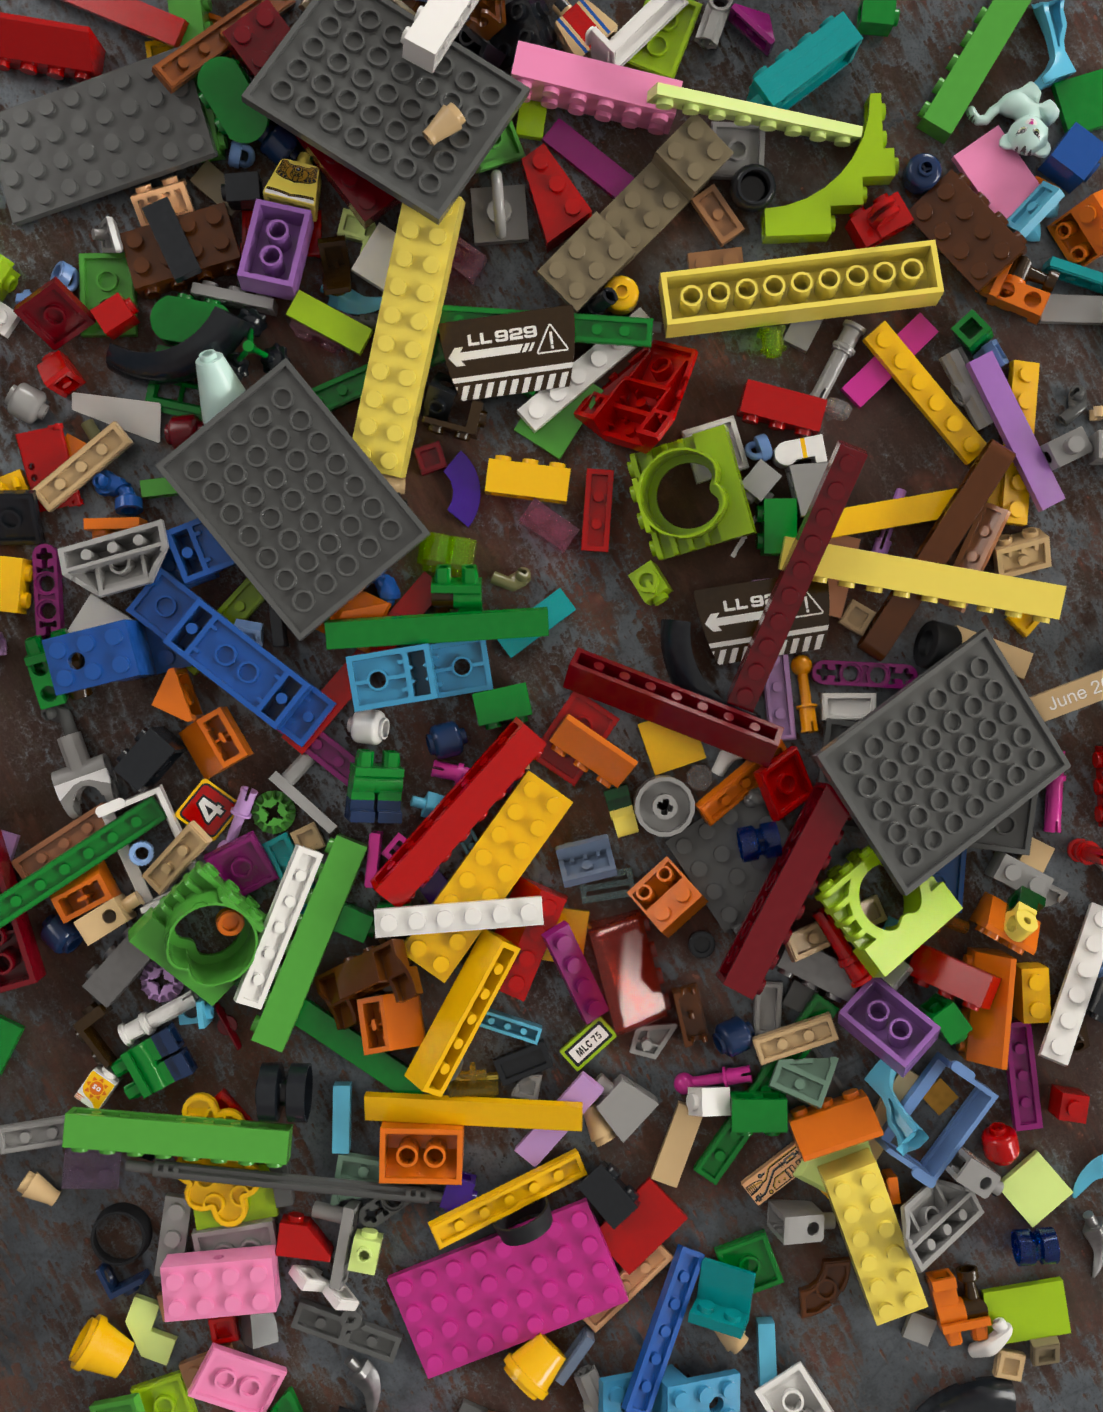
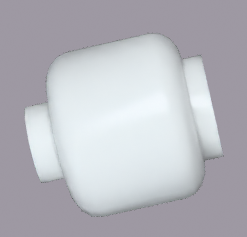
[347,709,390,745]

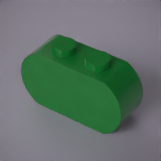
[197,56,270,143]
[150,293,229,346]

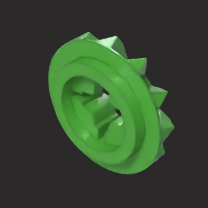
[251,790,296,834]

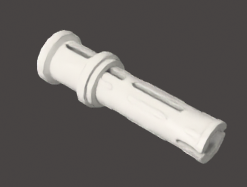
[118,990,199,1047]

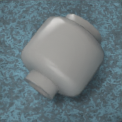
[4,382,50,424]

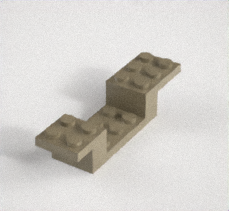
[537,115,734,313]

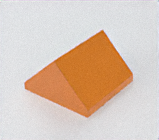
[152,667,204,722]

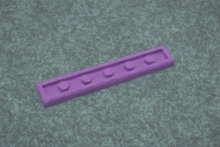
[965,351,1066,512]

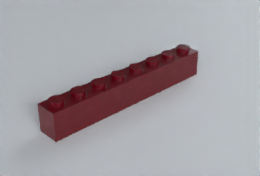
[563,647,784,768]

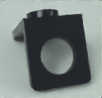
[421,372,458,422]

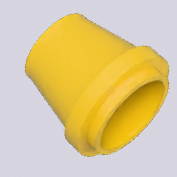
[68,1314,134,1378]
[504,1333,567,1401]

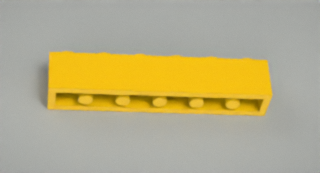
[404,929,521,1097]

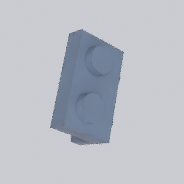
[555,834,618,888]

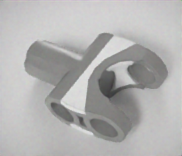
[51,731,120,819]

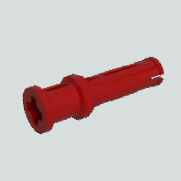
[1067,838,1103,866]
[812,907,872,988]

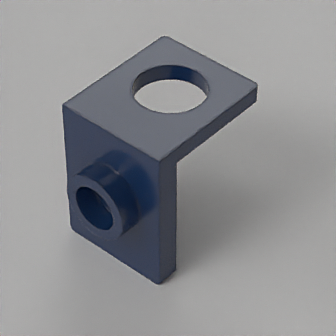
[96,1261,150,1300]

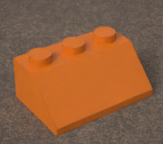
[549,714,638,788]
[788,1088,884,1162]
[379,1121,464,1185]

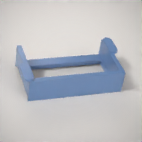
[874,1051,999,1188]

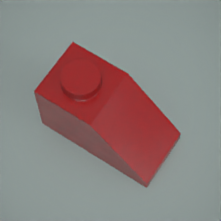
[36,350,87,398]
[276,1211,334,1262]

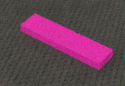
[840,312,939,409]

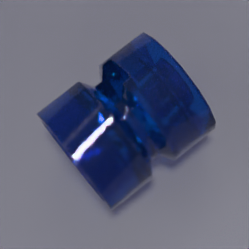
[736,821,782,863]
[1011,1227,1060,1266]

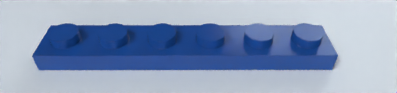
[621,1244,705,1412]

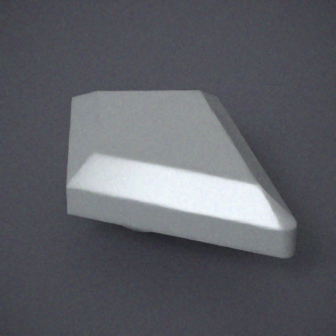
[91,216,124,253]
[629,1023,677,1059]

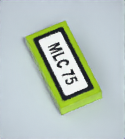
[559,1016,618,1072]

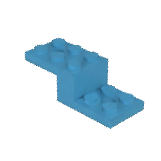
[345,640,494,712]
[598,1364,740,1412]

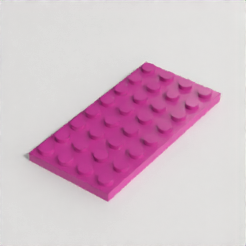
[387,1198,629,1379]

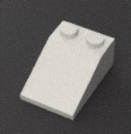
[755,1361,834,1412]

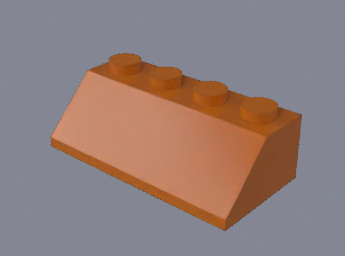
[956,947,1017,1070]

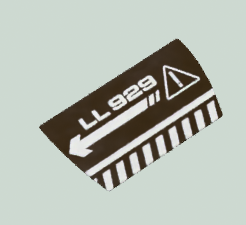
[438,305,575,401]
[694,577,830,665]

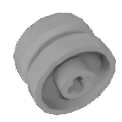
[633,775,695,837]

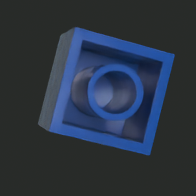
[1037,122,1103,194]

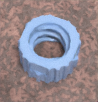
[128,841,155,866]

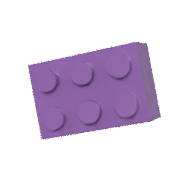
[237,198,314,301]
[838,978,941,1077]

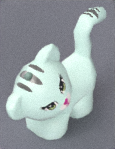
[965,81,1060,158]

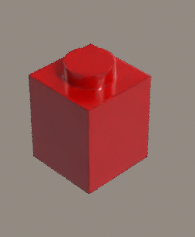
[90,292,141,340]
[1048,1084,1090,1124]

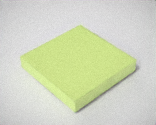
[1000,1149,1074,1228]

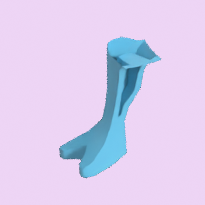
[1031,0,1076,90]
[864,1059,929,1156]

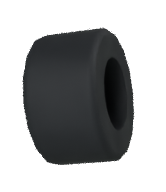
[913,620,962,669]

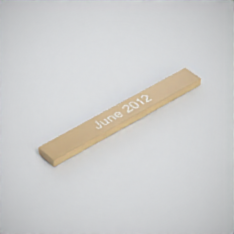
[1030,669,1103,722]

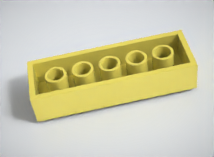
[817,1148,928,1326]

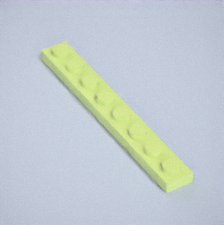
[646,82,863,147]

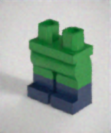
[344,749,405,824]
[111,1022,198,1100]

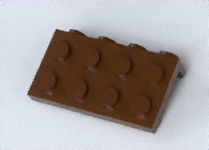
[909,169,1028,293]
[120,202,242,300]

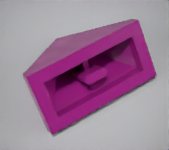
[728,3,775,56]

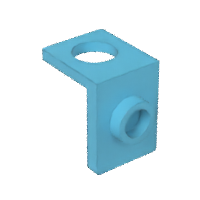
[178,996,215,1029]

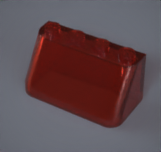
[587,909,671,1036]

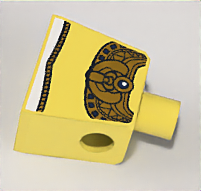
[263,152,321,222]

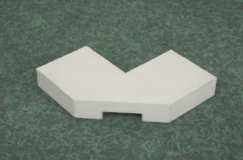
[288,1265,359,1311]

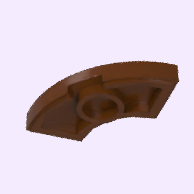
[798,1256,851,1318]

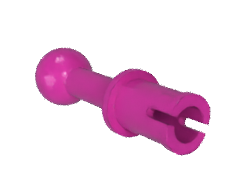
[673,1065,753,1095]

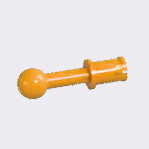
[791,655,819,734]

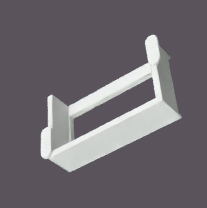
[585,0,689,66]
[95,784,197,914]

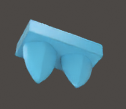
[1006,180,1065,242]

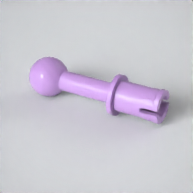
[217,786,258,848]

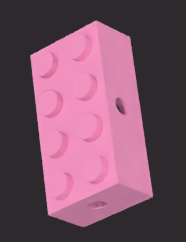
[160,1244,281,1322]

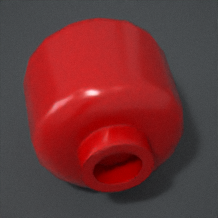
[981,1122,1020,1166]

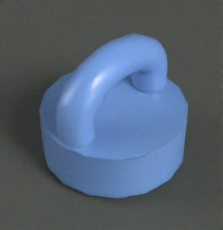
[228,140,255,169]
[50,261,79,292]
[744,433,773,462]

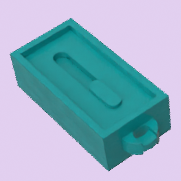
[746,11,863,110]

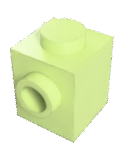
[348,1227,384,1275]

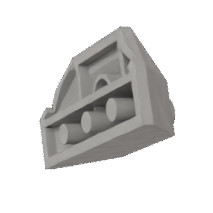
[57,519,169,598]
[900,1179,985,1273]

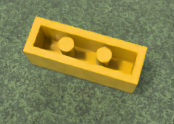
[485,455,571,505]

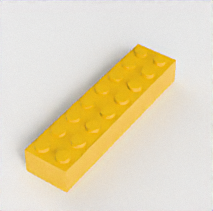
[404,769,573,983]

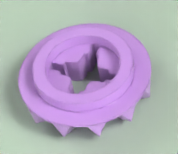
[140,961,184,1003]

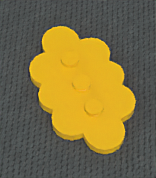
[176,1092,261,1227]

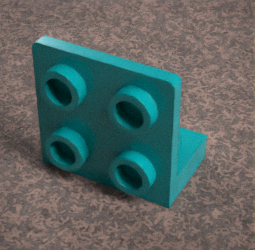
[688,1257,756,1339]

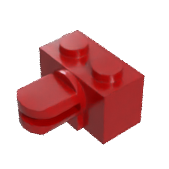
[845,191,914,249]

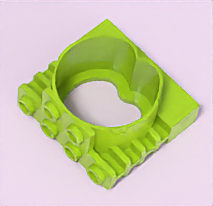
[627,424,757,561]
[814,845,963,978]

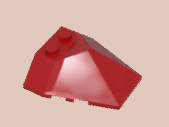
[573,339,698,454]

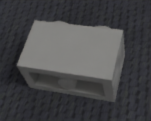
[984,851,1054,897]

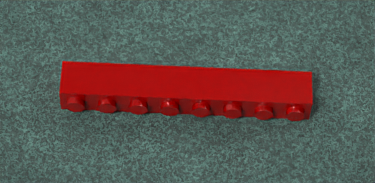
[370,716,547,907]

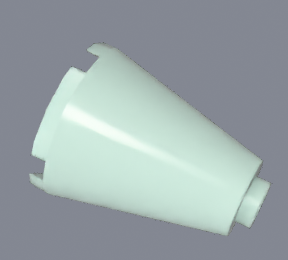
[195,349,246,425]

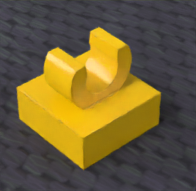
[0,469,30,490]

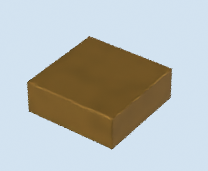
[923,1077,959,1115]

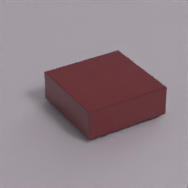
[413,441,447,476]

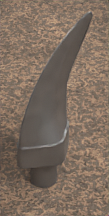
[1082,1210,1103,1278]
[344,1354,381,1412]

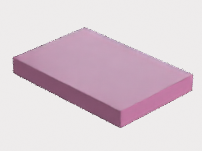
[951,125,1040,219]
[187,1343,287,1412]

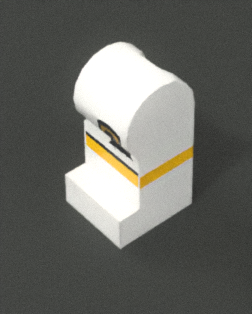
[772,434,827,468]

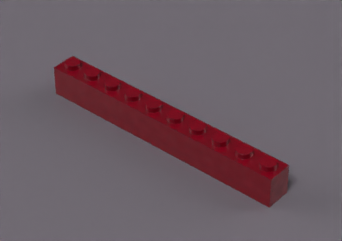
[727,440,868,713]

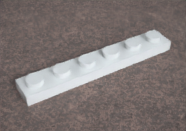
[517,307,654,433]
[233,844,324,1010]
[374,896,544,938]
[1038,902,1103,1067]

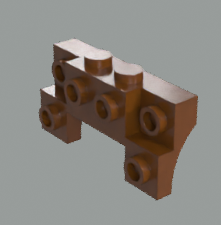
[314,939,423,1030]

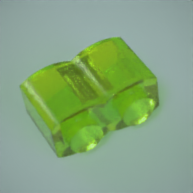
[417,532,478,577]

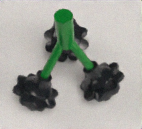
[225,307,290,381]

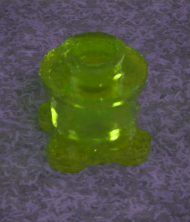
[757,325,787,359]

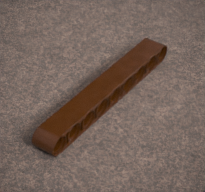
[857,439,1016,662]

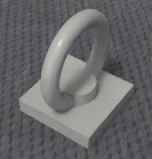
[470,169,529,246]

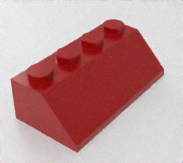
[0,12,106,83]
[495,876,569,1002]

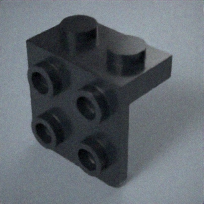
[489,0,558,70]

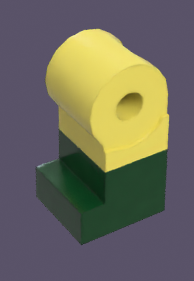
[603,783,639,838]
[1004,885,1046,942]

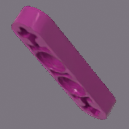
[32,544,65,640]
[810,660,918,689]

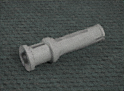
[810,319,866,399]

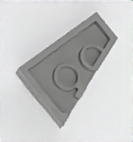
[191,1217,278,1252]

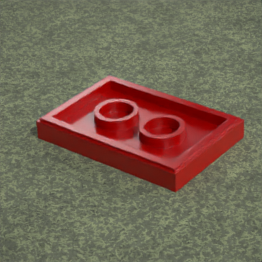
[536,691,620,786]
[599,1176,688,1275]

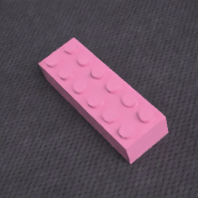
[511,40,683,135]

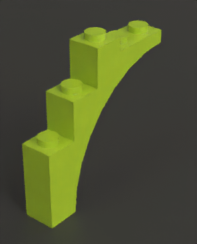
[761,93,899,244]

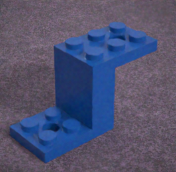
[42,619,193,696]

